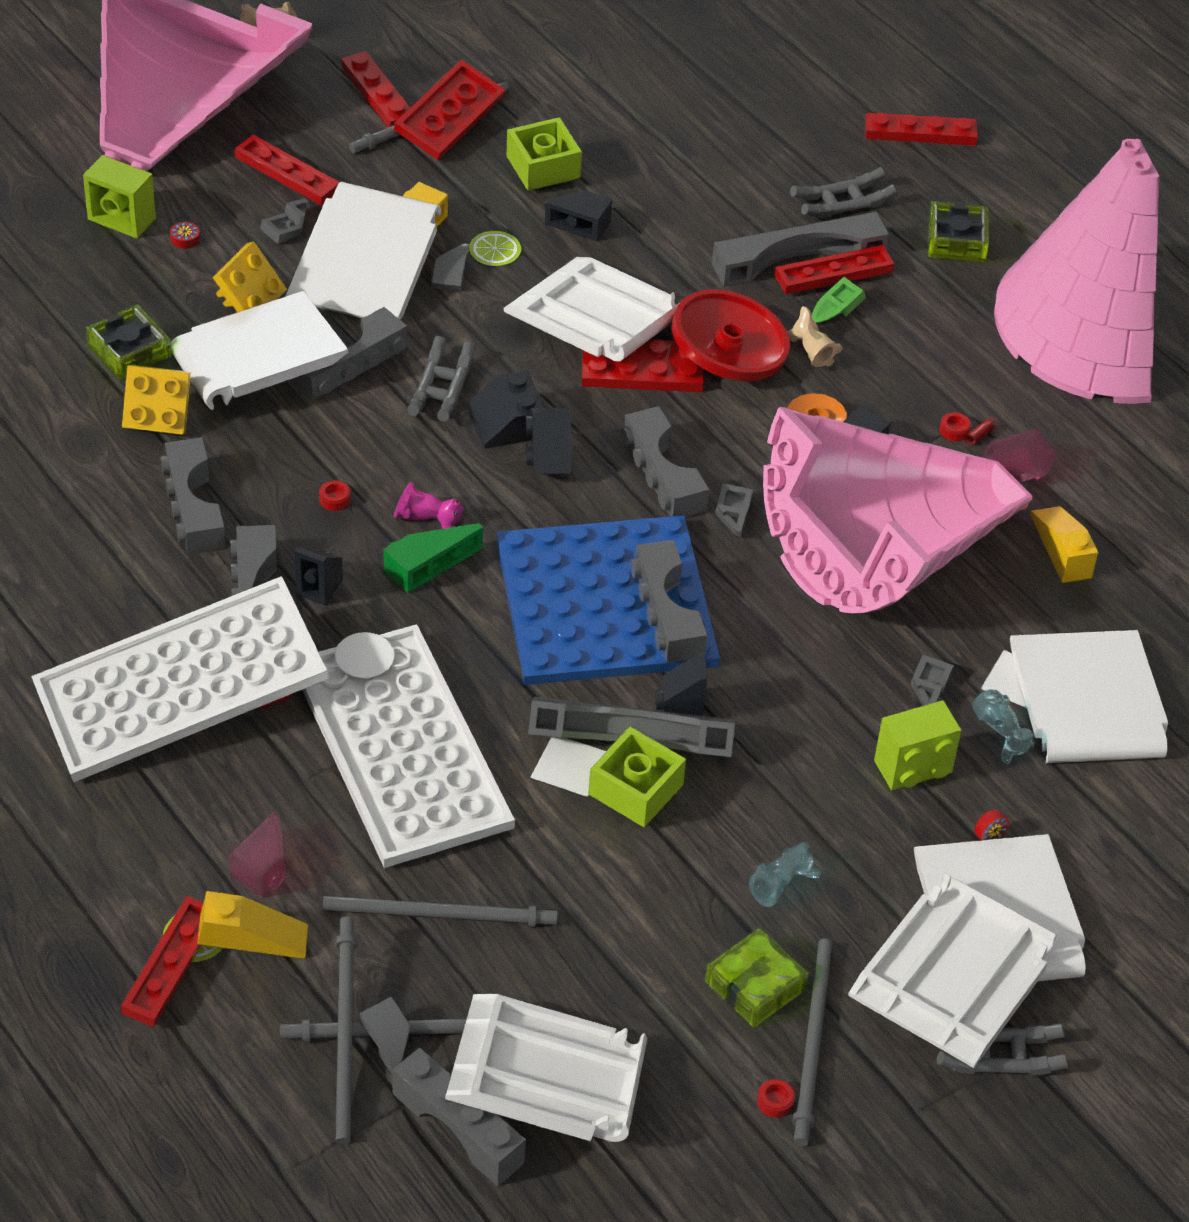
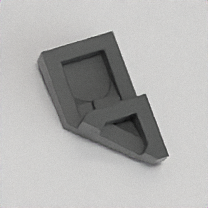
[260,198,308,244]
[432,244,469,291]
[716,483,753,537]
[911,655,954,706]
[360,997,410,1074]

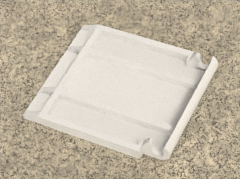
[285,182,441,320]
[504,257,680,361]
[170,291,348,410]
[1010,630,1168,763]
[914,834,1085,981]
[848,873,1057,1068]
[445,994,647,1142]

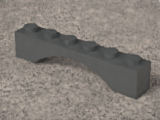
[712,212,889,287]
[230,525,277,596]
[528,697,735,757]

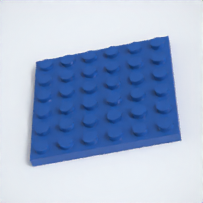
[496,515,720,685]

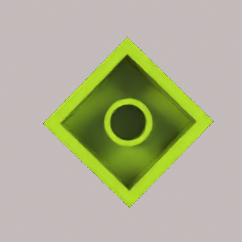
[506,117,582,191]
[83,155,156,238]
[874,700,961,791]
[588,727,686,827]

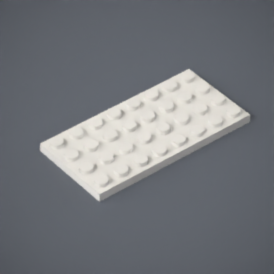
[31,576,329,782]
[302,624,515,868]

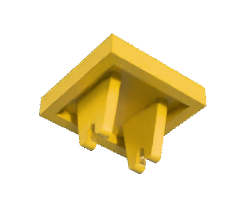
[213,241,287,313]
[122,365,191,435]

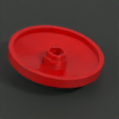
[672,289,790,381]

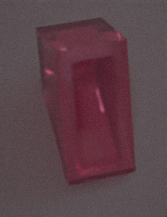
[981,428,1057,482]
[228,812,286,898]

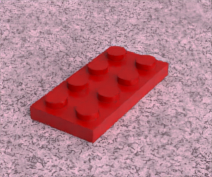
[393,59,506,160]
[582,339,703,392]

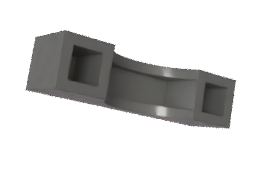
[290,307,407,401]
[621,406,709,517]
[160,437,226,555]
[631,540,707,663]
[392,1047,526,1186]

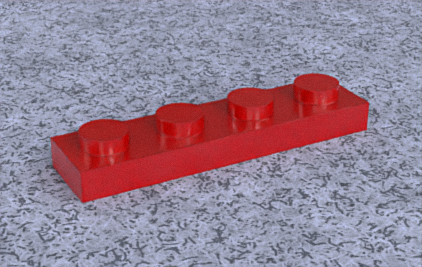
[341,51,410,128]
[865,113,978,146]
[235,135,340,206]
[775,245,894,295]
[121,896,203,1027]

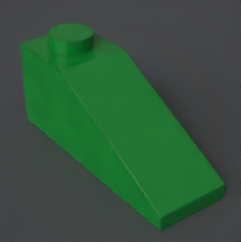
[384,523,483,593]

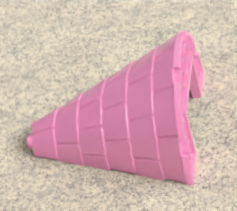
[100,0,312,172]
[994,139,1159,404]
[763,407,1032,613]

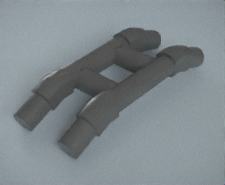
[790,167,898,219]
[407,336,476,422]
[937,1023,1069,1075]

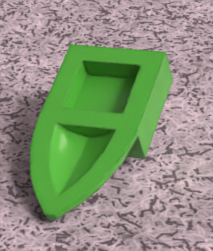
[812,277,866,323]

